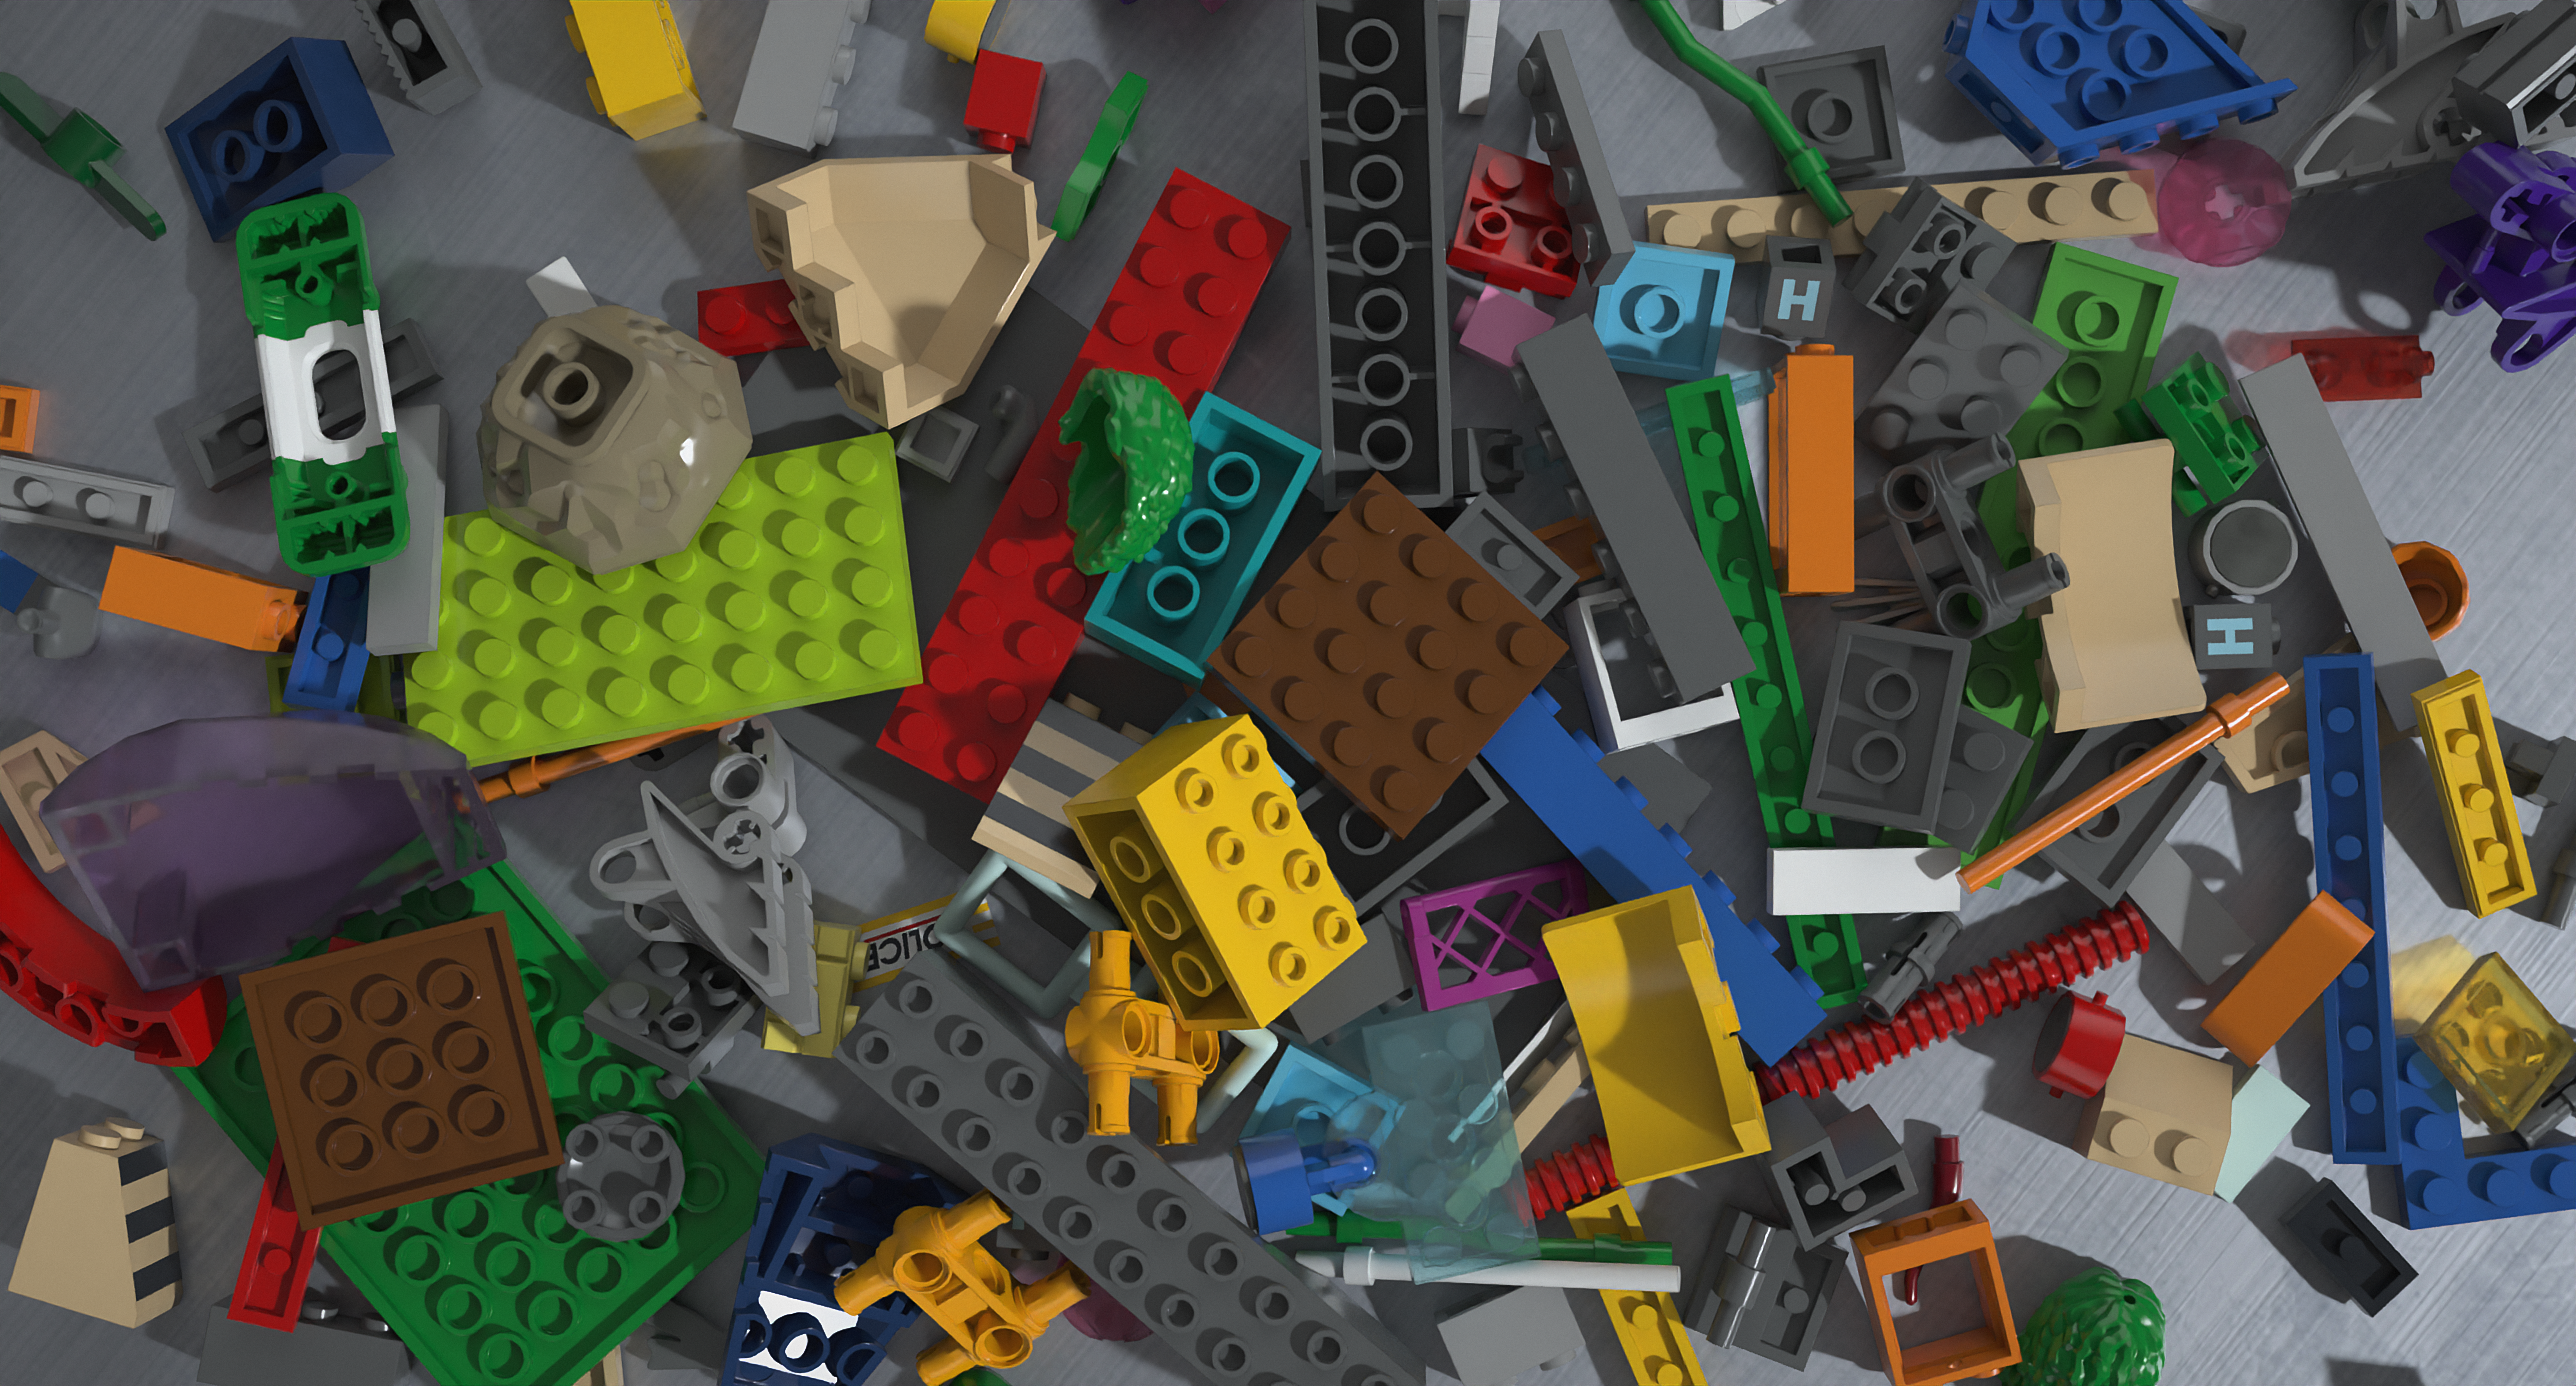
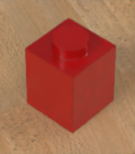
[963,49,1047,155]

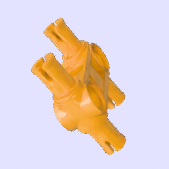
[1065,930,1220,1147]
[834,1187,1091,1386]

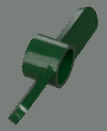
[0,72,167,241]

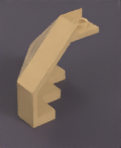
[746,154,1057,430]

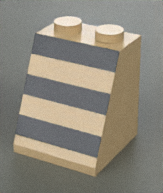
[971,692,1153,899]
[7,1117,183,1329]

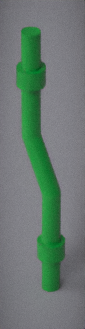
[1629,0,1854,228]
[1286,1205,1672,1266]

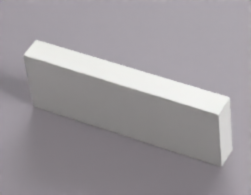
[1766,844,1961,915]

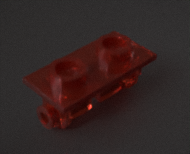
[2291,335,2435,402]

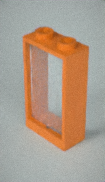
[1767,344,1854,597]

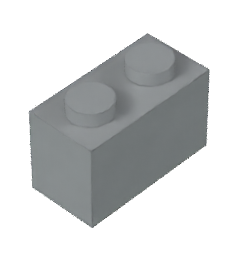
[1434,1285,1586,1386]

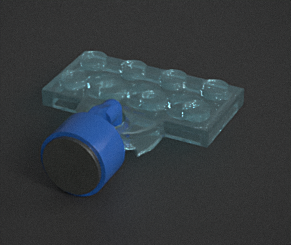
[1232,999,1542,1285]

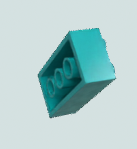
[1084,391,1322,692]

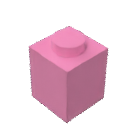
[1451,285,1556,376]

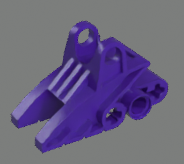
[2423,140,2576,373]

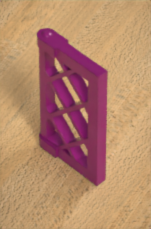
[1399,857,1590,1012]

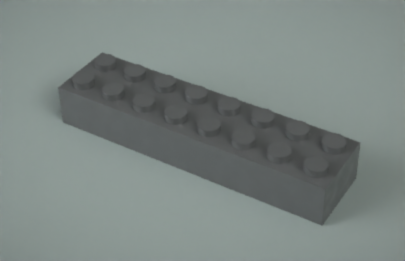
[1303,0,1454,512]

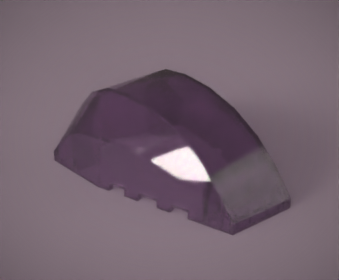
[39,709,507,993]

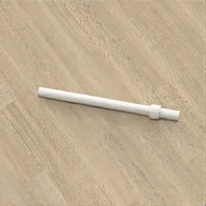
[1295,1246,1681,1292]

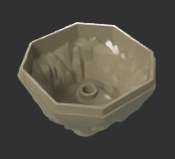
[476,304,753,575]

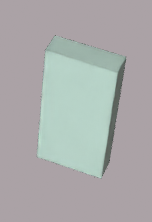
[2214,1063,2310,1204]

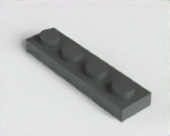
[1517,29,1636,287]
[181,318,444,493]

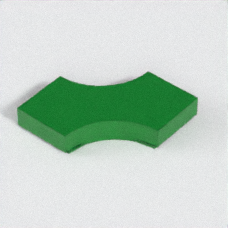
[1051,71,1149,243]

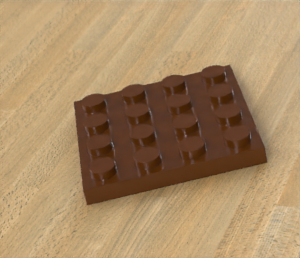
[1202,471,1570,842]
[238,909,566,1232]

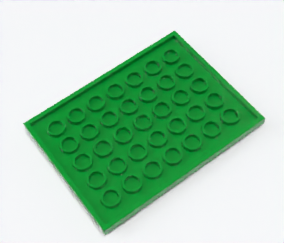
[170,805,766,1386]

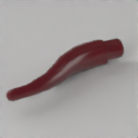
[1904,1134,1964,1306]

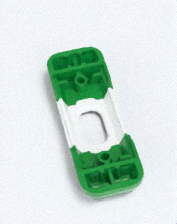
[236,192,411,577]

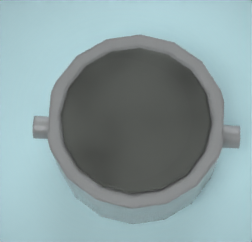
[2188,498,2298,599]

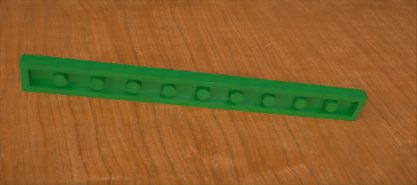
[1664,373,1868,1009]

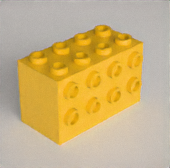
[1061,713,1368,1032]

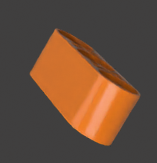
[2200,889,2375,1068]

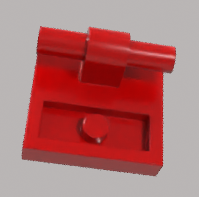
[1446,143,1581,300]

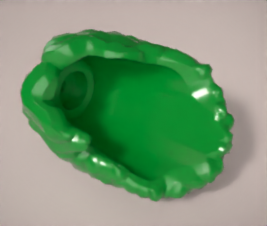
[1058,368,1195,575]
[1997,1266,2166,1386]

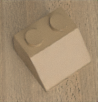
[2071,1034,2233,1197]

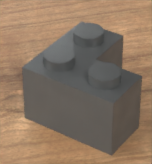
[1753,1089,1919,1252]

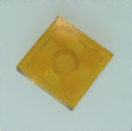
[2412,951,2576,1135]

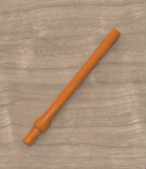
[1955,672,2290,895]
[466,713,763,807]

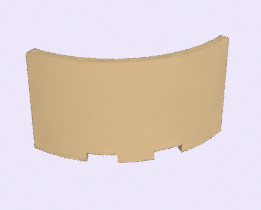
[2016,438,2207,733]

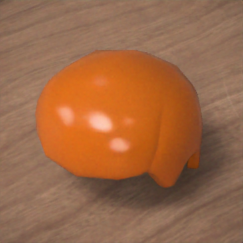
[2390,541,2471,642]

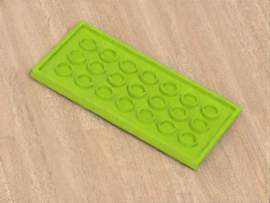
[403,432,923,777]

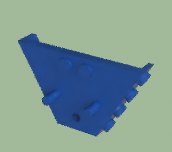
[1942,0,2299,170]

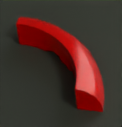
[0,823,227,1067]

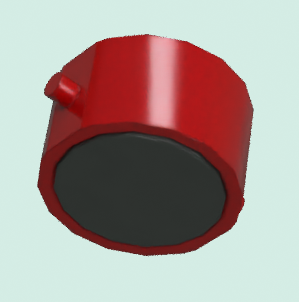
[2032,990,2126,1100]

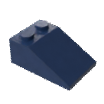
[164,37,395,243]

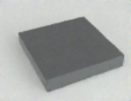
[1756,45,1906,195]

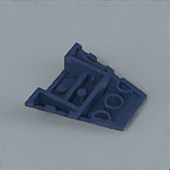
[716,1132,988,1386]

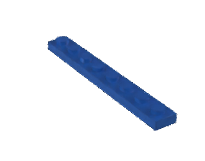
[2303,652,2403,1165]

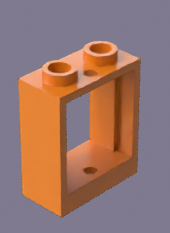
[98,545,308,653]
[1848,1198,2023,1386]

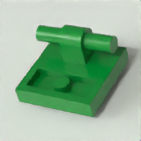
[2113,351,2270,518]

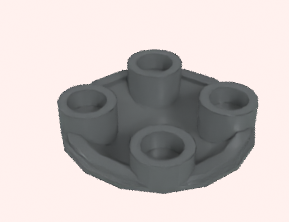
[555,1111,685,1242]

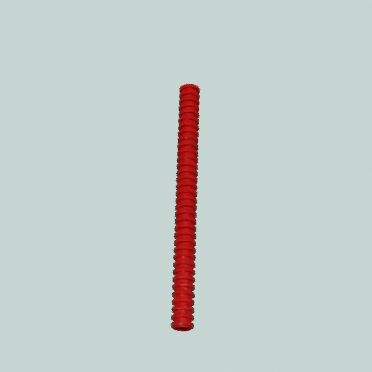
[1496,900,2150,1229]

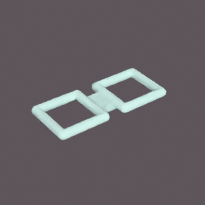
[933,848,1278,1134]

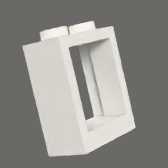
[1563,579,1740,755]

